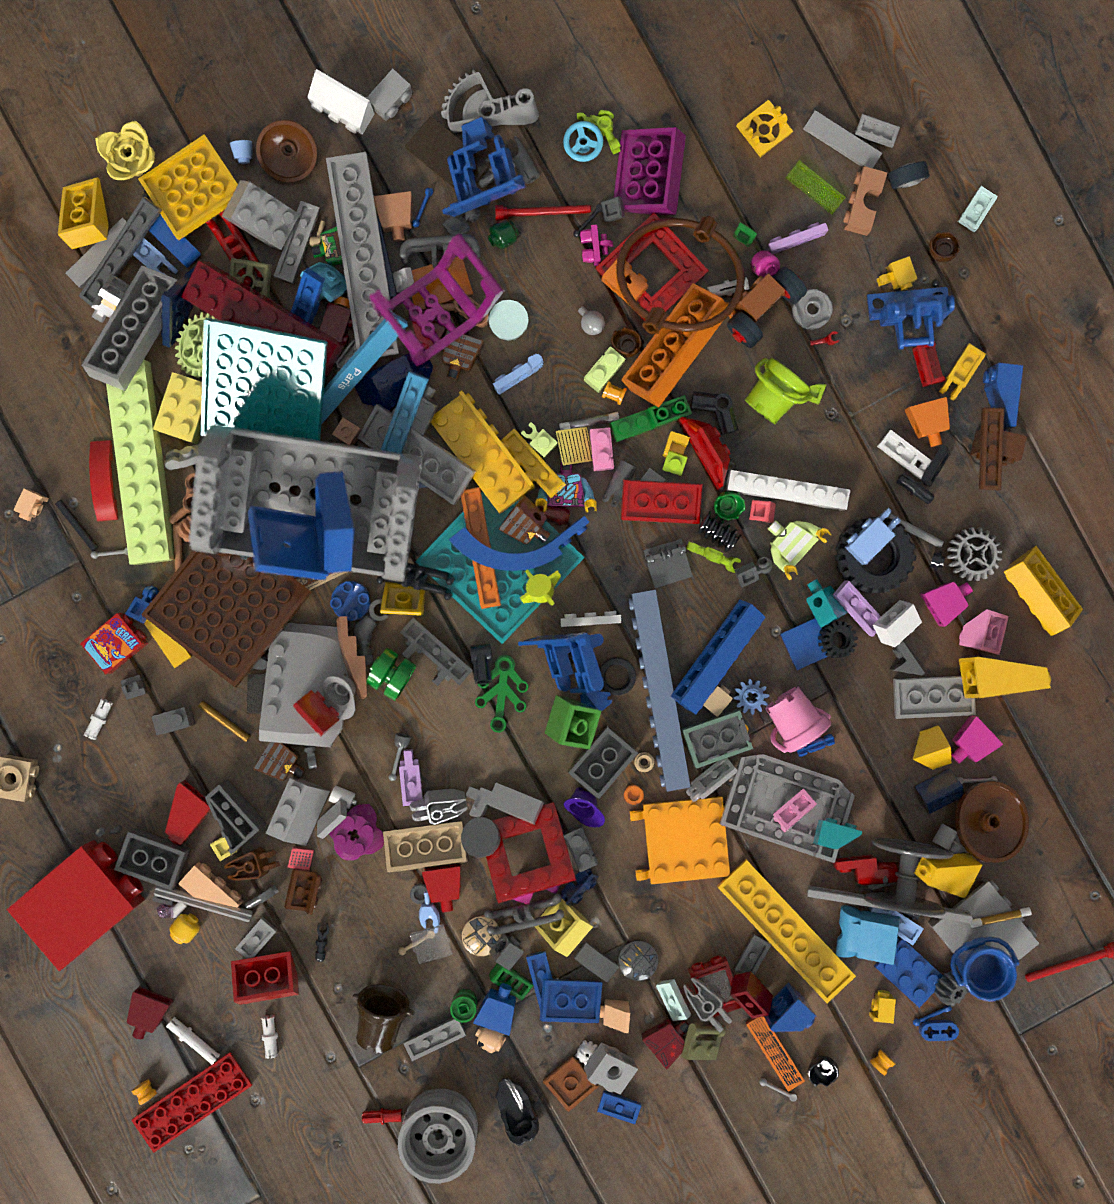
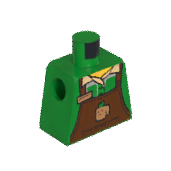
[311,227,343,266]

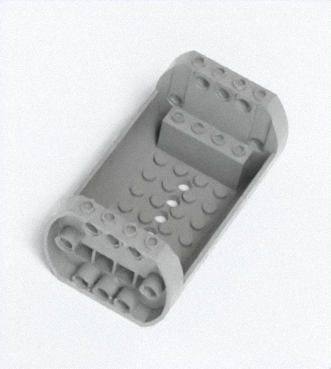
[189,424,422,582]

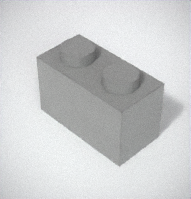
[366,69,413,121]

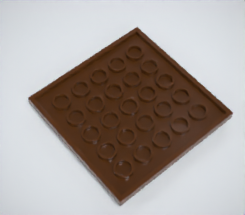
[141,551,312,688]

